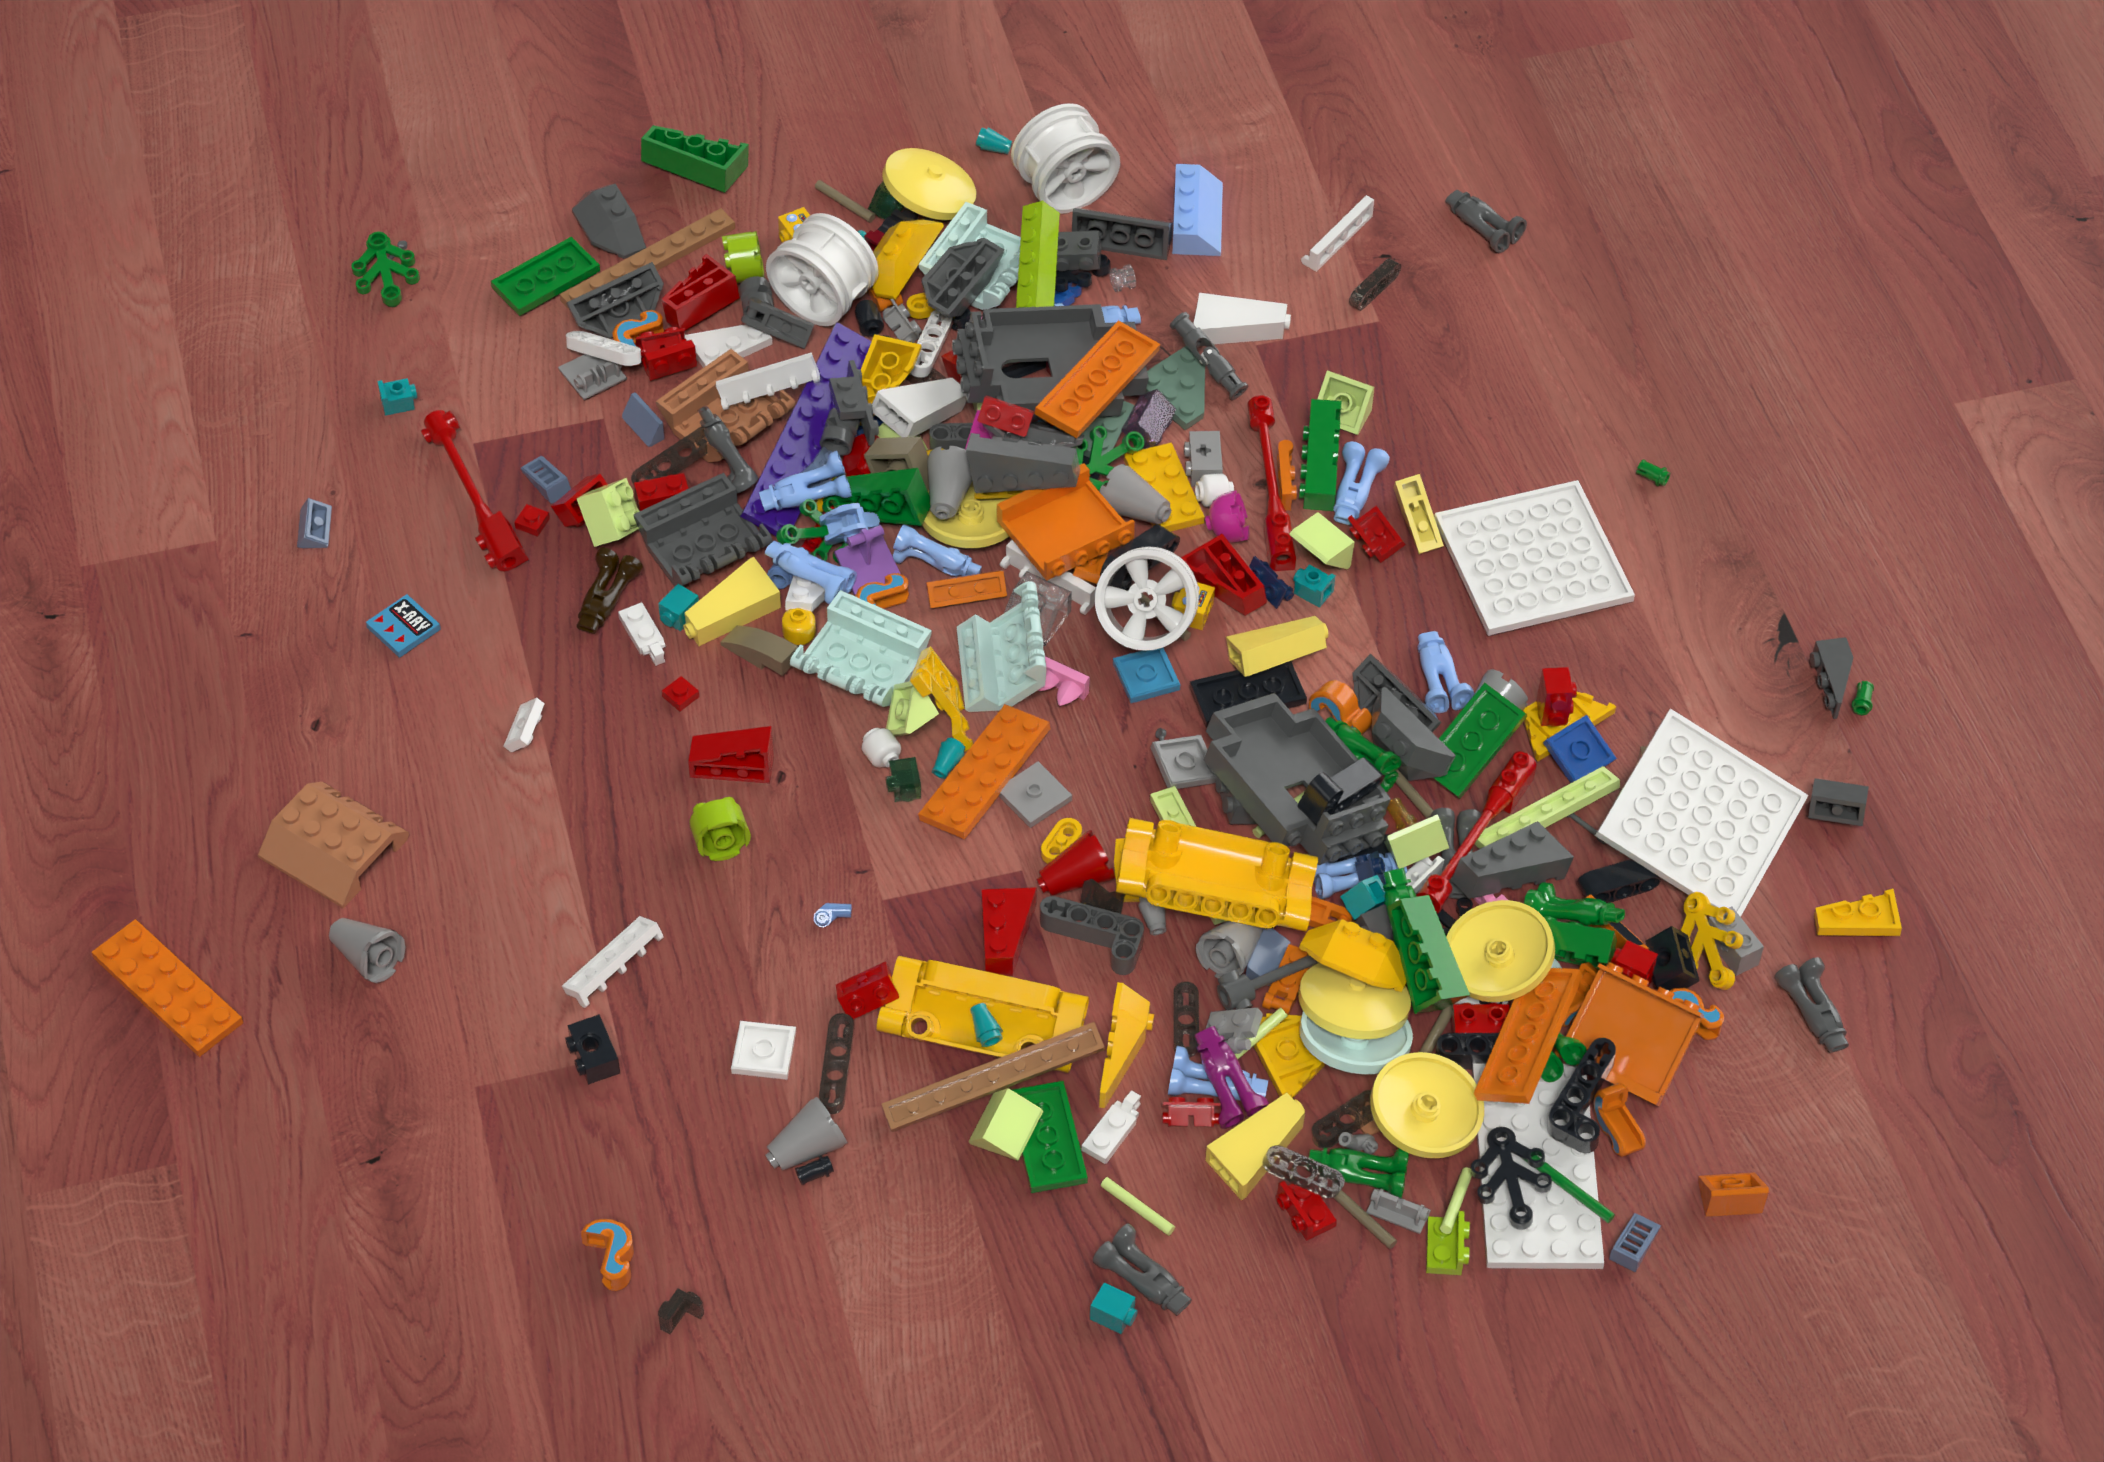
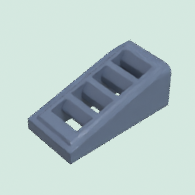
[521,456,571,504]
[1609,1213,1661,1273]

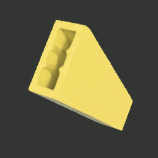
[683,557,781,646]
[1226,616,1329,677]
[1205,1093,1305,1201]

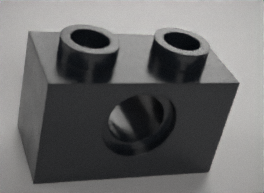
[1645,926,1700,991]
[565,1014,620,1085]

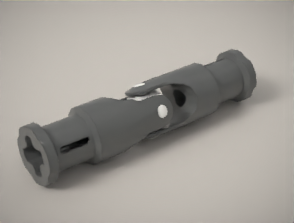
[1170,312,1249,400]

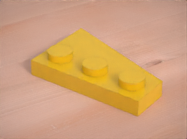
[1814,889,1902,936]

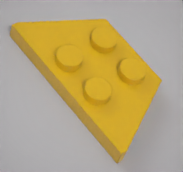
[1523,692,1616,761]
[1254,1013,1325,1099]

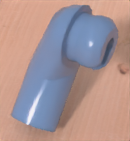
[814,903,852,927]

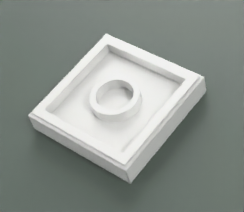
[731,1021,796,1080]

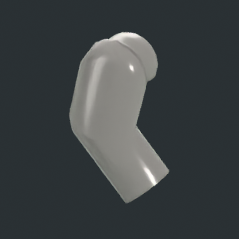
[1339,1132,1378,1154]

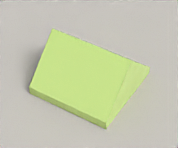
[1318,371,1374,435]
[1289,512,1354,569]
[886,682,939,737]
[1385,814,1449,869]
[969,1088,1043,1161]

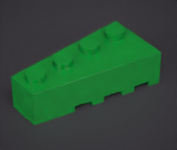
[641,125,749,192]
[1299,399,1342,511]
[823,468,930,526]
[1388,895,1470,1014]
[1543,916,1617,970]

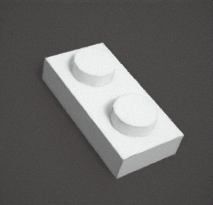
[503,698,544,752]

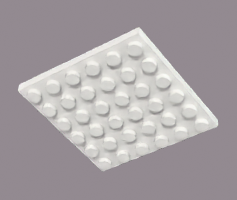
[1434,480,1635,636]
[1595,709,1808,917]

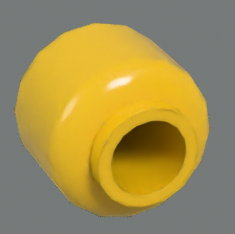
[782,608,816,645]

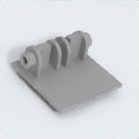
[558,354,627,400]

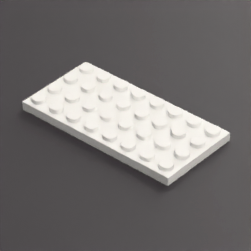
[1472,1064,1604,1269]

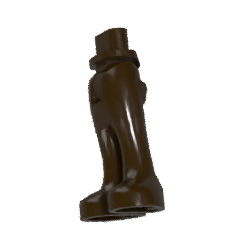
[576,547,643,634]

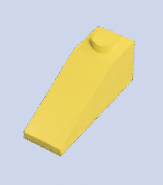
[1393,474,1444,554]

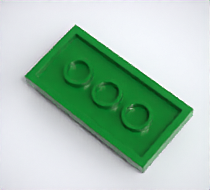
[491,237,600,316]
[1433,682,1527,799]
[1012,1081,1088,1193]

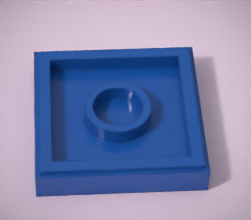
[1543,715,1617,783]

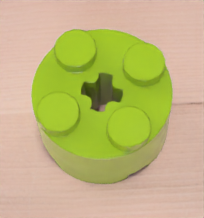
[722,231,765,284]
[689,797,751,861]

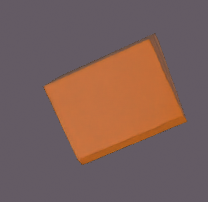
[1698,1172,1769,1217]

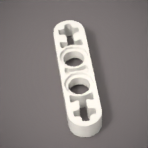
[910,310,953,377]
[566,331,641,366]

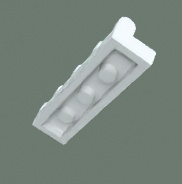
[1301,195,1374,272]
[716,353,820,410]
[1000,540,1096,615]
[562,916,664,1008]

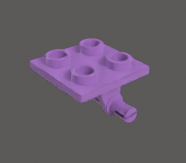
[834,525,901,596]

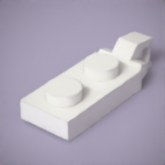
[618,602,665,666]
[1081,1090,1141,1164]

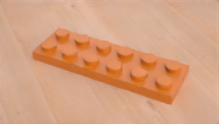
[1034,320,1160,438]
[918,704,1051,839]
[91,919,243,1057]
[1474,968,1583,1104]

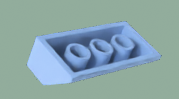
[1172,164,1223,256]

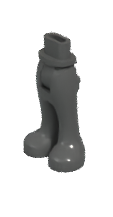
[1445,190,1527,253]
[698,406,758,493]
[1431,808,1482,899]
[1774,957,1849,1053]
[1093,1223,1192,1316]

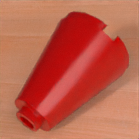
[1036,830,1115,896]

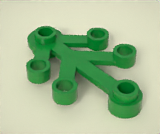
[351,232,420,307]
[1076,425,1144,491]
[776,497,849,563]

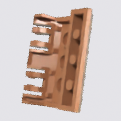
[656,349,796,462]
[258,782,409,909]

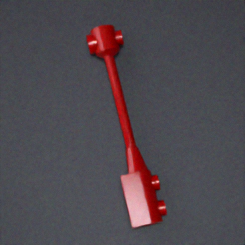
[1247,395,1296,571]
[421,410,529,571]
[1416,751,1537,913]

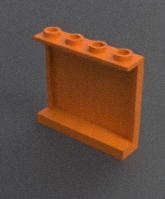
[997,463,1135,581]
[1555,962,1704,1106]

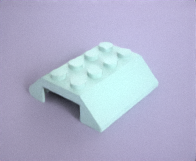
[919,202,1021,310]
[957,581,1047,712]
[790,590,932,707]

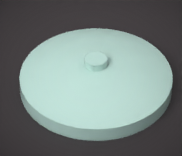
[1299,1011,1413,1074]

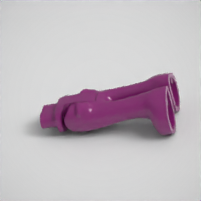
[1195,1026,1269,1129]

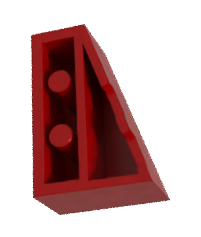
[662,253,740,330]
[1181,534,1267,616]
[688,726,774,784]
[982,887,1037,976]

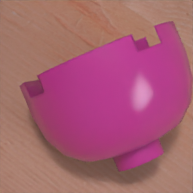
[1205,490,1250,543]

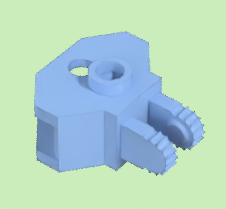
[819,503,880,545]

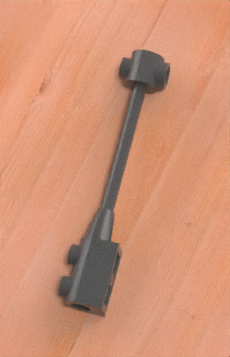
[1217,904,1393,1010]

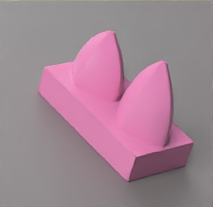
[1038,656,1090,706]

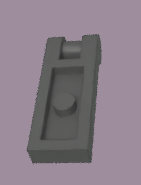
[741,297,815,349]

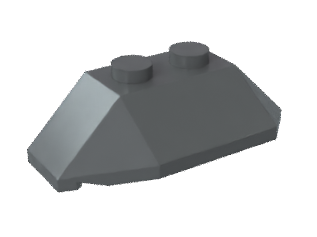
[572,184,646,259]
[921,238,1005,318]
[566,262,664,339]
[982,423,1084,448]
[1352,654,1442,732]
[1372,687,1456,781]

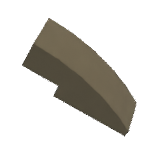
[720,625,798,676]

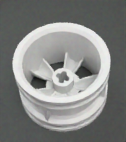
[1011,104,1120,214]
[766,213,878,326]
[1095,547,1199,650]

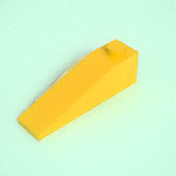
[860,334,922,426]
[1099,982,1154,1108]

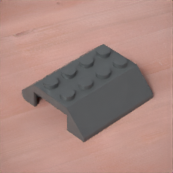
[634,473,773,586]

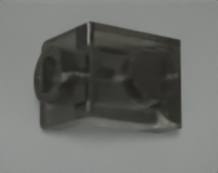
[1080,879,1125,914]
[658,1288,704,1334]

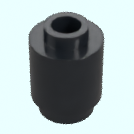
[855,300,884,337]

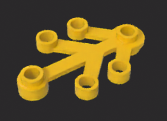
[1681,892,1743,990]

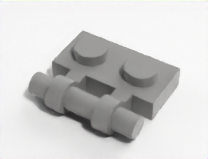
[1198,1008,1263,1054]

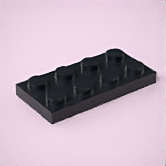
[1189,661,1307,728]

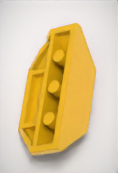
[872,220,944,299]
[1299,919,1407,992]

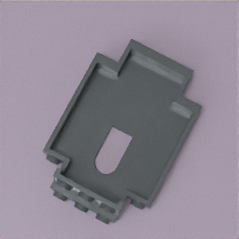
[952,304,1149,420]
[1204,693,1391,865]

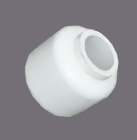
[1195,473,1234,507]
[861,728,901,768]

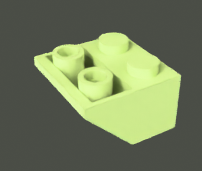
[576,478,640,547]

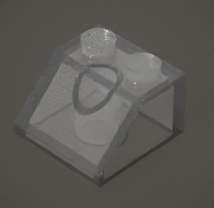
[1004,571,1072,646]

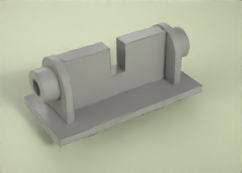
[883,299,922,343]
[1366,1188,1431,1234]

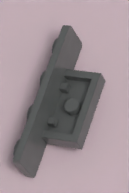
[829,360,879,446]

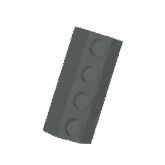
[1072,208,1173,260]

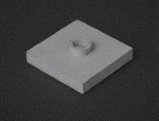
[1150,735,1217,789]
[999,761,1072,828]

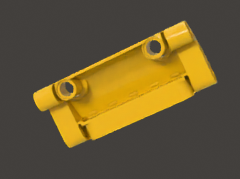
[1116,818,1318,931]
[876,956,1089,1073]

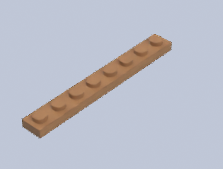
[560,208,735,309]
[882,1022,1105,1132]

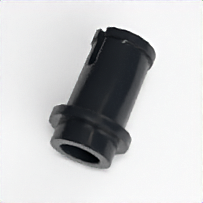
[795,1155,834,1185]

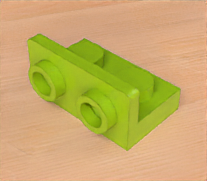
[1426,1211,1470,1275]

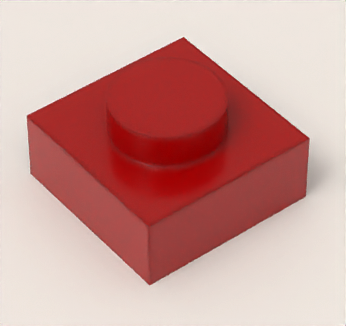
[514,504,550,537]
[661,676,700,712]

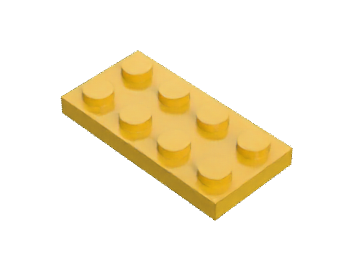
[1124,442,1205,531]

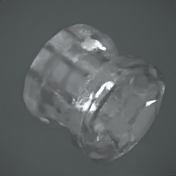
[1109,264,1136,292]

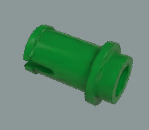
[1636,459,1671,486]
[1852,681,1874,715]

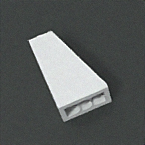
[1194,293,1291,345]
[872,378,967,437]

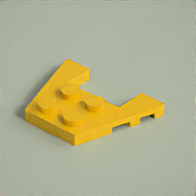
[910,646,973,752]

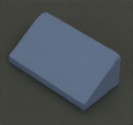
[622,392,665,447]
[297,498,332,548]
[1246,928,1291,986]

